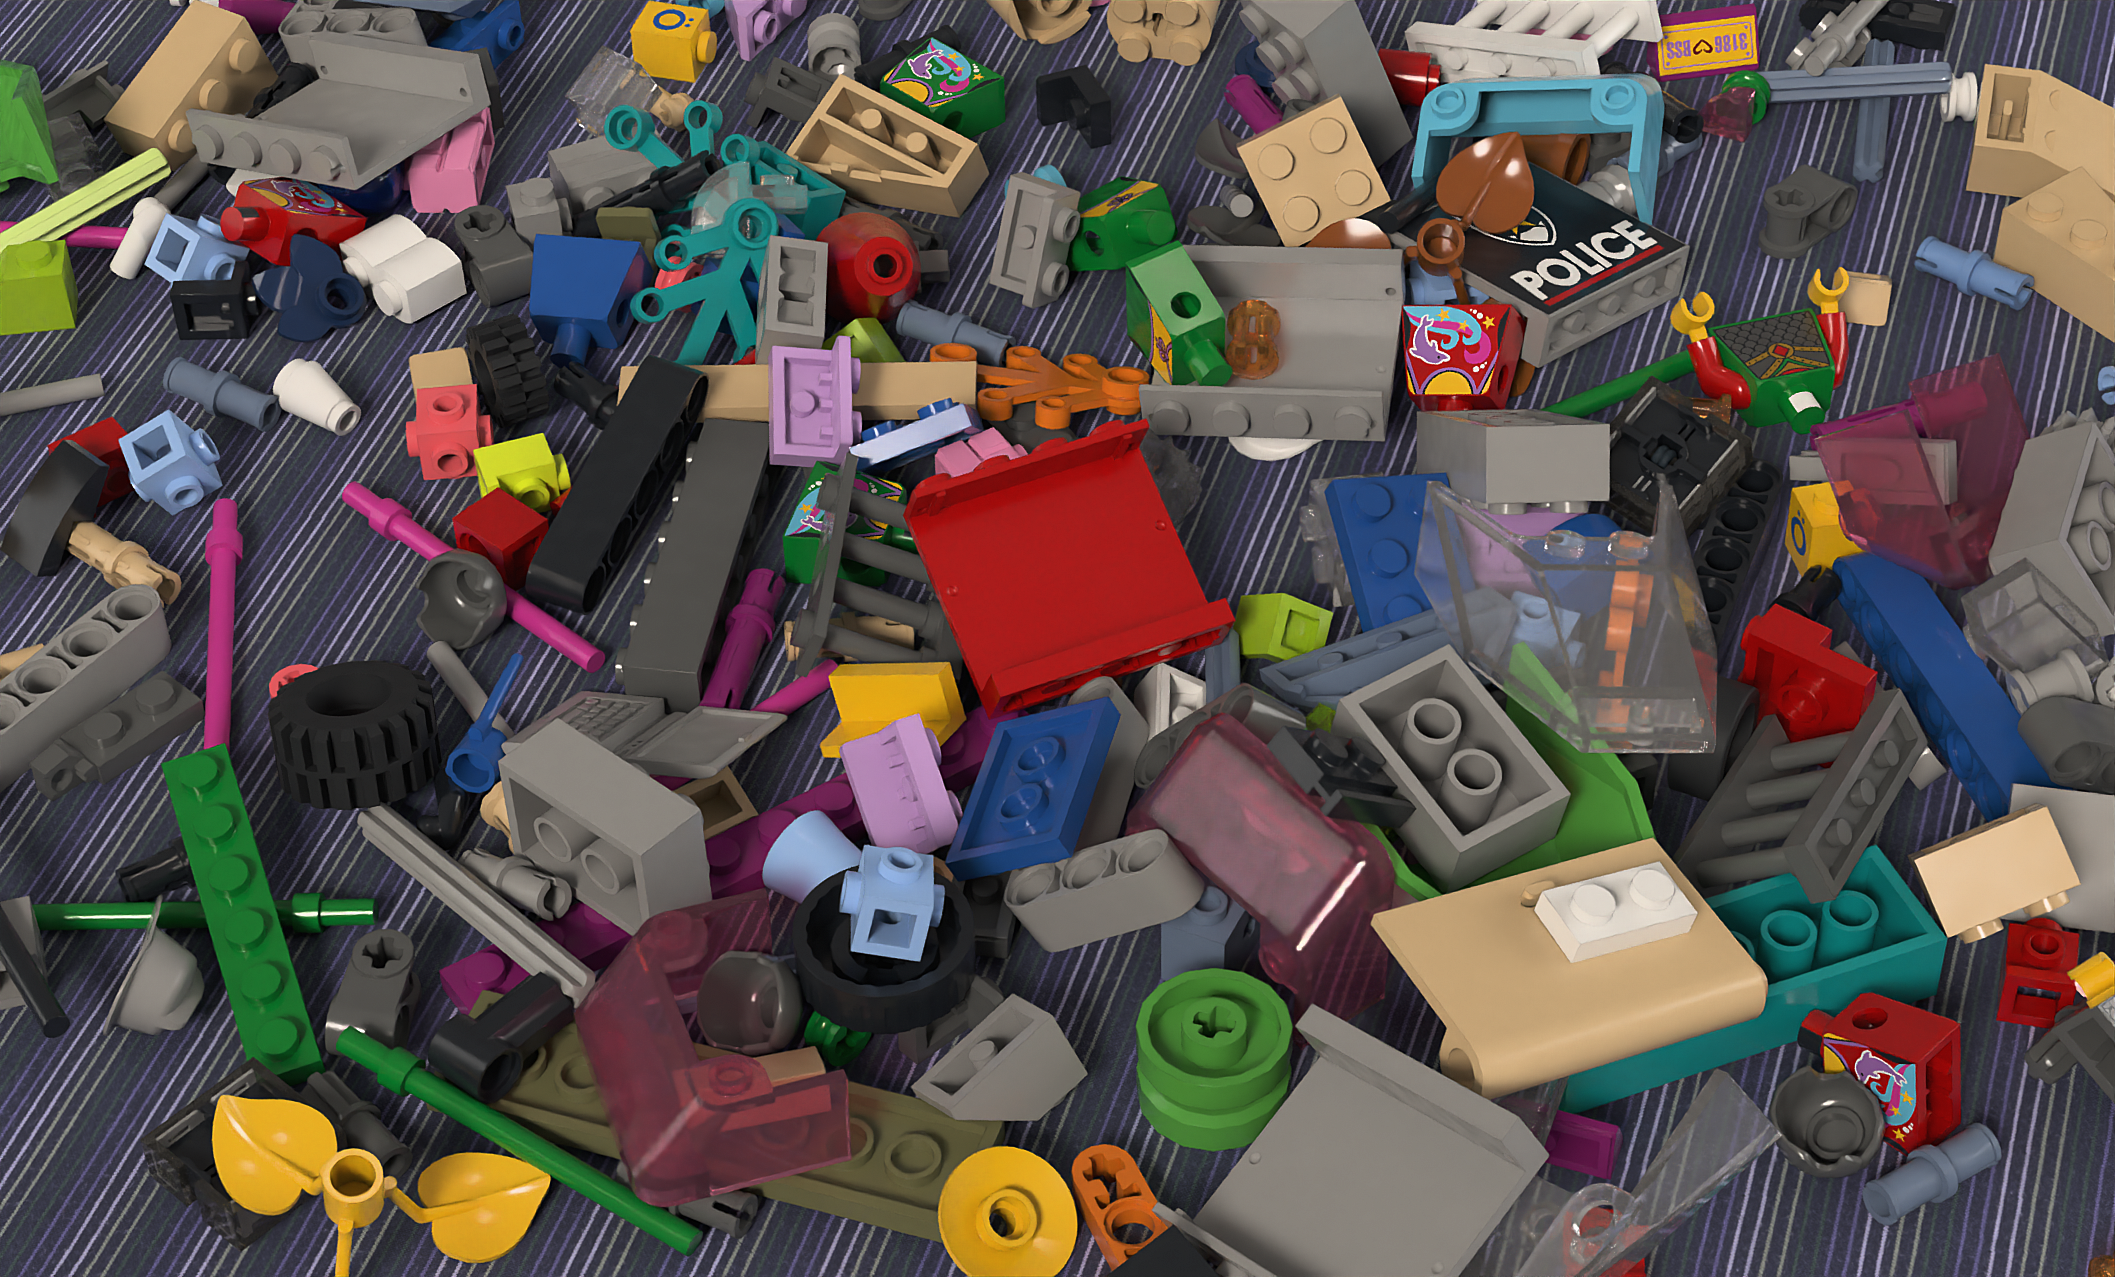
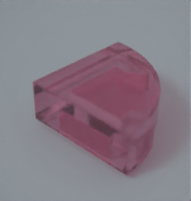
[1698,87,1755,143]

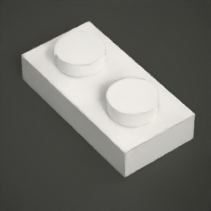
[1534,861,1698,963]

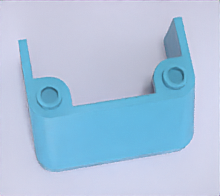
[1411,73,1665,225]

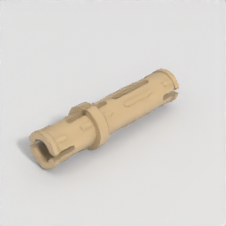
[65,521,182,608]

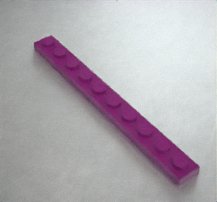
[439,706,1029,1015]

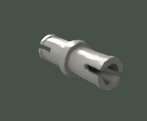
[458,847,572,921]

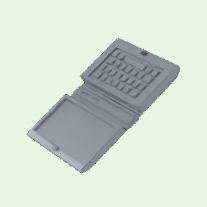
[501,691,787,779]

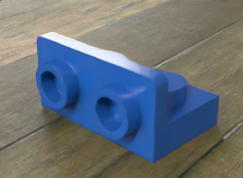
[428,0,525,69]

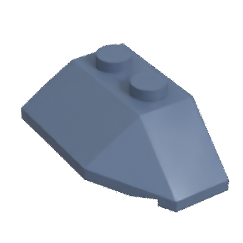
[1259,588,1521,725]

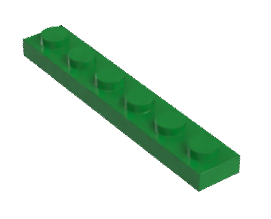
[161,743,326,1090]

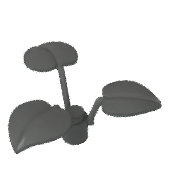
[1186,99,1398,247]

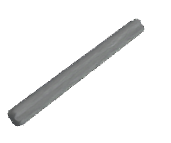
[357,802,600,1009]

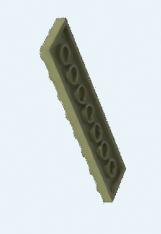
[426,990,1005,1243]

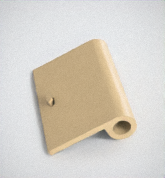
[1371,837,1768,1100]

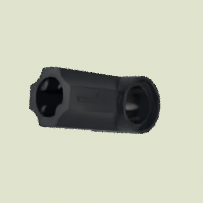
[428,971,574,1104]

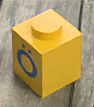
[630,1,717,83]
[1784,479,1873,582]

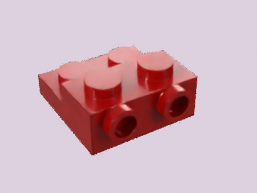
[1737,603,1878,769]

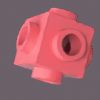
[406,384,494,481]

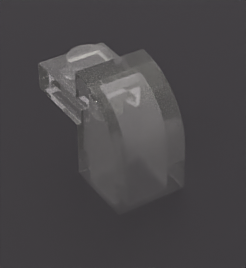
[690,162,807,259]

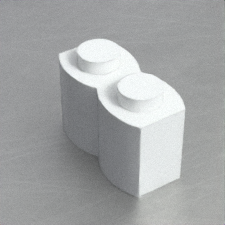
[339,214,467,324]

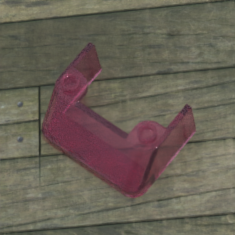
[1814,353,2031,591]
[1125,713,1395,1050]
[575,888,852,1207]

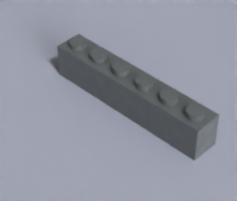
[615,418,780,715]

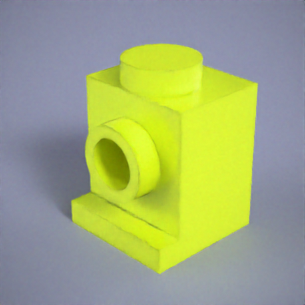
[473,433,571,513]

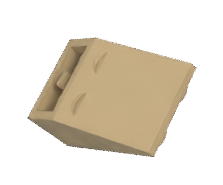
[1966,64,2115,203]

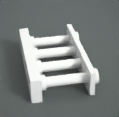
[1405,0,1663,83]

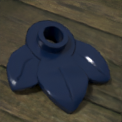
[252,234,367,343]

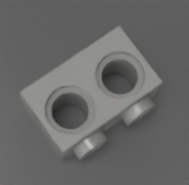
[755,235,828,364]

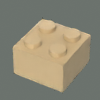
[1236,93,1391,247]
[1907,803,2081,944]

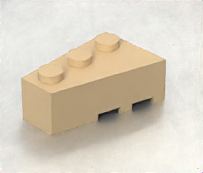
[103,0,279,171]
[785,73,989,218]
[1993,166,2115,343]

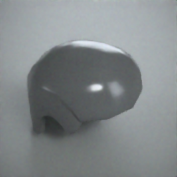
[415,548,507,652]
[697,950,804,1057]
[1769,1066,1886,1178]

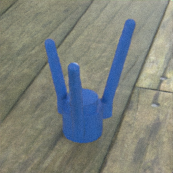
[445,653,524,793]

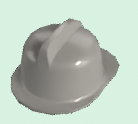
[103,895,205,1037]

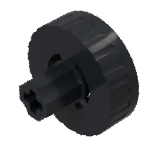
[792,865,976,1034]

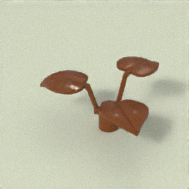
[1305,132,1535,398]

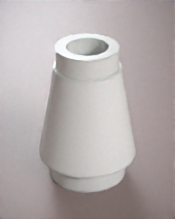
[273,359,361,436]

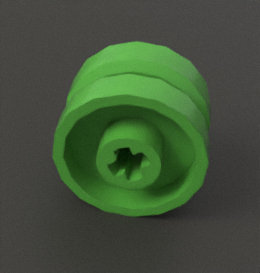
[1136,968,1293,1152]

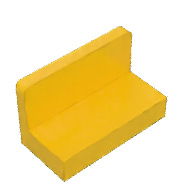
[819,662,966,758]

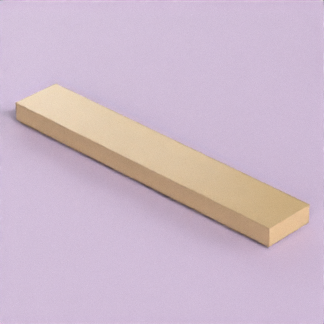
[617,361,977,423]

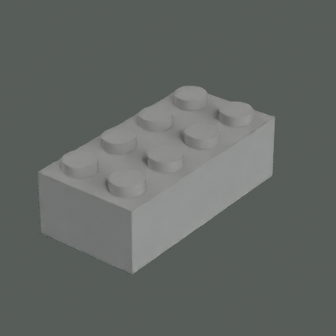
[1239,0,1413,169]
[1417,409,1610,515]

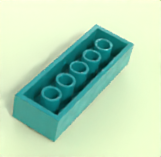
[1542,844,1948,1114]

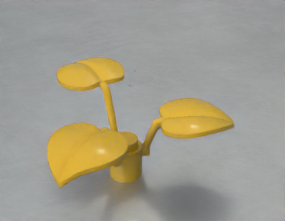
[212,1095,551,1277]

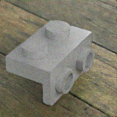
[989,172,1080,309]

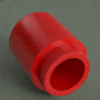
[1378,48,1442,107]

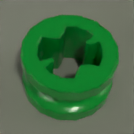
[1717,70,1771,126]
[804,1011,872,1066]

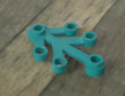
[604,100,760,258]
[630,198,779,365]

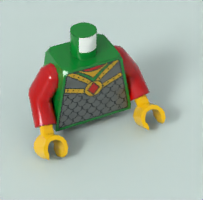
[1670,267,1849,434]

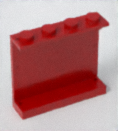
[903,418,1236,720]

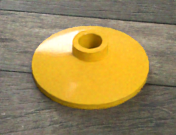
[938,1146,1077,1277]

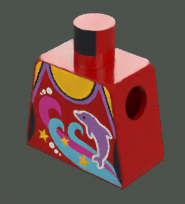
[220,177,367,266]
[1401,304,1526,411]
[1797,992,1961,1157]

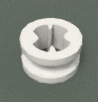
[1939,72,1977,122]

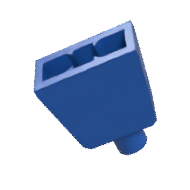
[529,234,654,371]

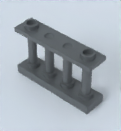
[790,452,963,685]
[1671,688,1928,904]

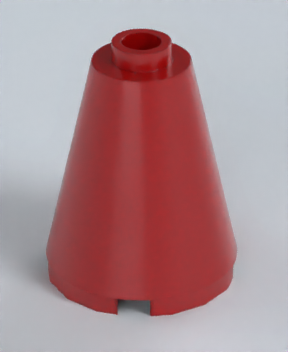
[815,212,921,325]

